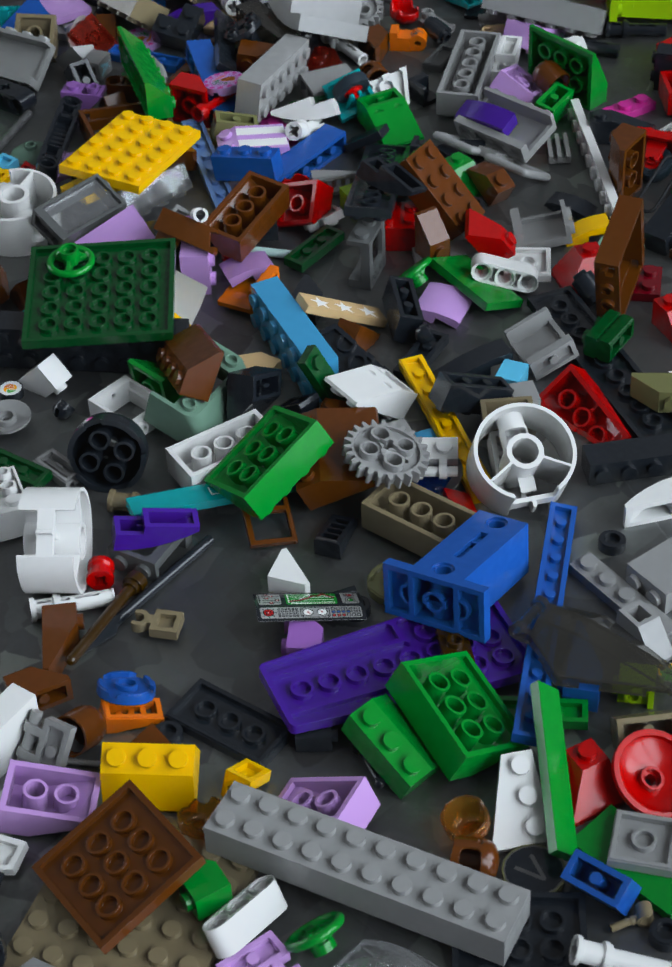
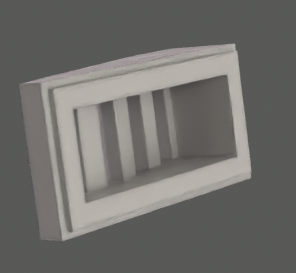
[310,170,356,195]

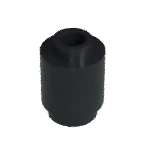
[422,16,451,45]
[572,269,596,306]

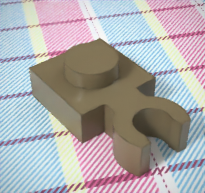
[131,609,185,640]

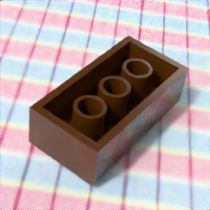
[399,139,485,241]

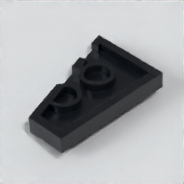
[319,323,391,373]

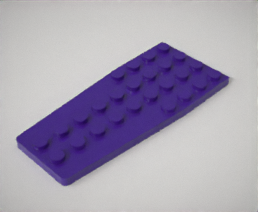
[259,601,527,734]

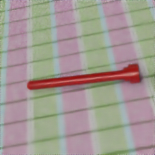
[191,93,236,122]

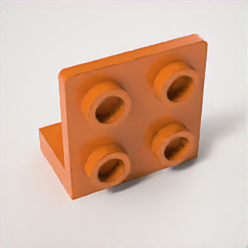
[217,264,280,314]

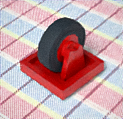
[637,126,672,182]

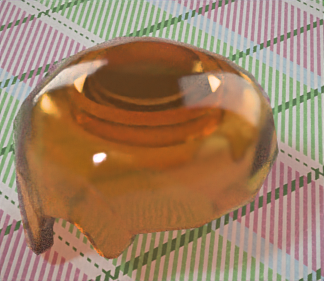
[440,794,491,842]
[177,796,221,840]

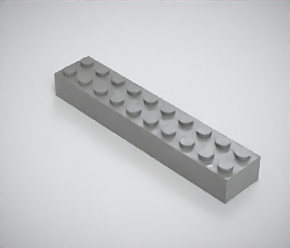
[203,781,531,966]

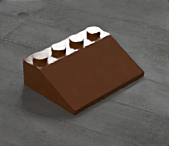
[296,407,383,511]

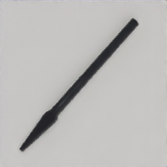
[83,535,214,656]

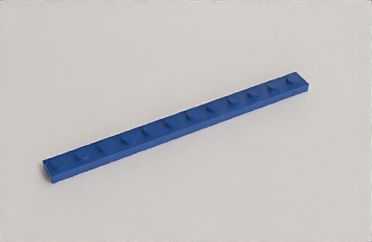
[510,502,578,747]

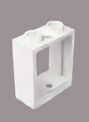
[88,375,156,435]

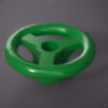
[47,243,95,278]
[399,256,432,289]
[285,911,345,958]

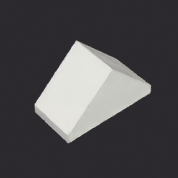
[267,548,310,593]

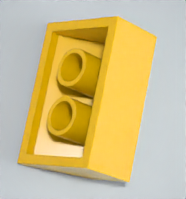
[100,742,200,813]

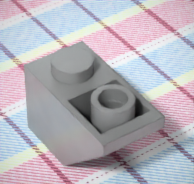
[613,599,672,668]

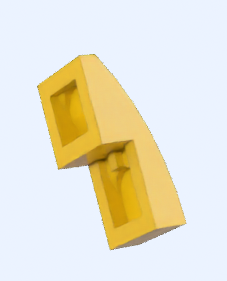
[565,213,609,247]

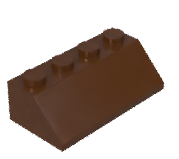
[202,170,290,262]
[156,324,224,402]

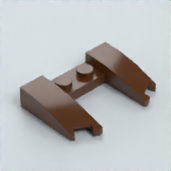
[153,207,218,256]

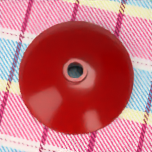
[611,729,672,818]

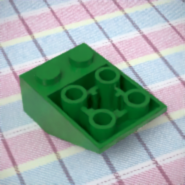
[357,87,424,145]

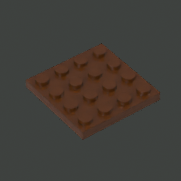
[31,779,207,955]

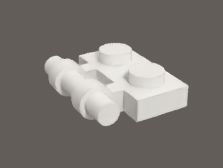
[414,437,458,480]

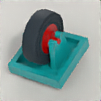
[322,68,374,124]

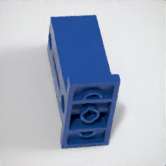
[383,510,529,644]

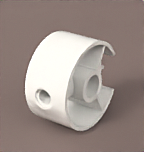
[0,168,62,257]
[466,402,577,516]
[16,487,93,594]

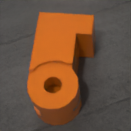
[389,24,428,52]

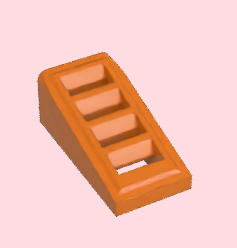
[99,698,164,734]

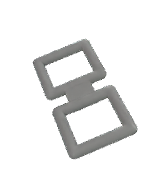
[433,131,551,182]

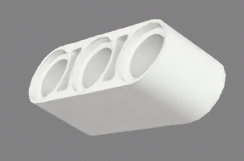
[471,253,538,293]
[202,875,288,959]

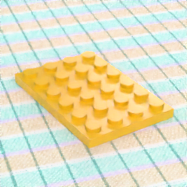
[59,110,201,194]

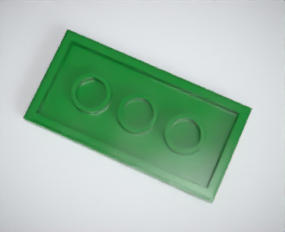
[429,255,524,311]
[576,804,672,919]

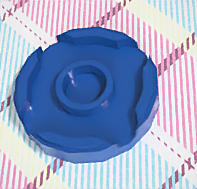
[96,671,156,706]

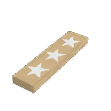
[295,292,388,328]

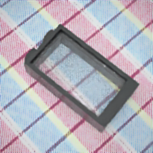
[31,173,127,245]

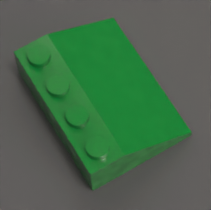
[528,24,608,111]
[203,405,334,520]
[385,651,530,781]

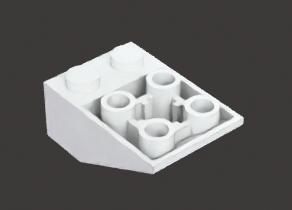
[324,364,418,420]
[0,466,26,542]

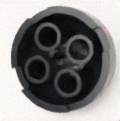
[67,412,149,493]

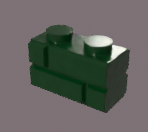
[581,309,634,363]

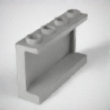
[0,26,56,92]
[453,86,557,164]

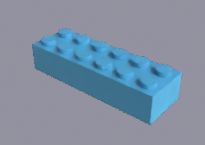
[249,276,339,403]

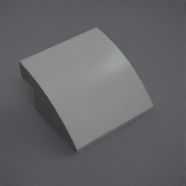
[267,0,369,43]

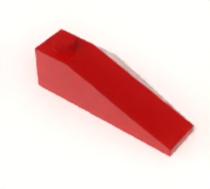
[539,364,631,444]

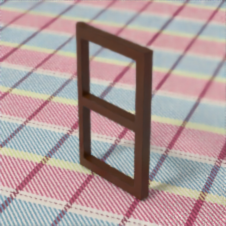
[241,496,298,549]

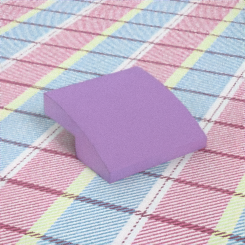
[219,251,274,288]
[419,282,473,330]

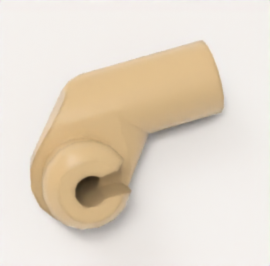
[480,24,505,34]

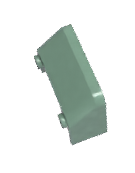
[144,340,246,442]

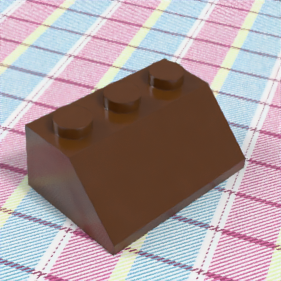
[608,122,647,197]

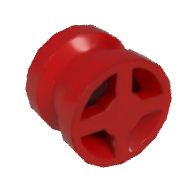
[86,555,115,590]

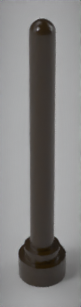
[66,570,148,666]

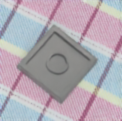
[607,809,672,878]

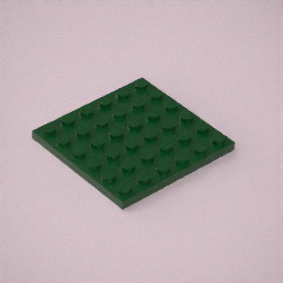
[21,238,176,349]

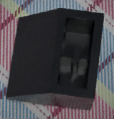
[226,366,282,421]

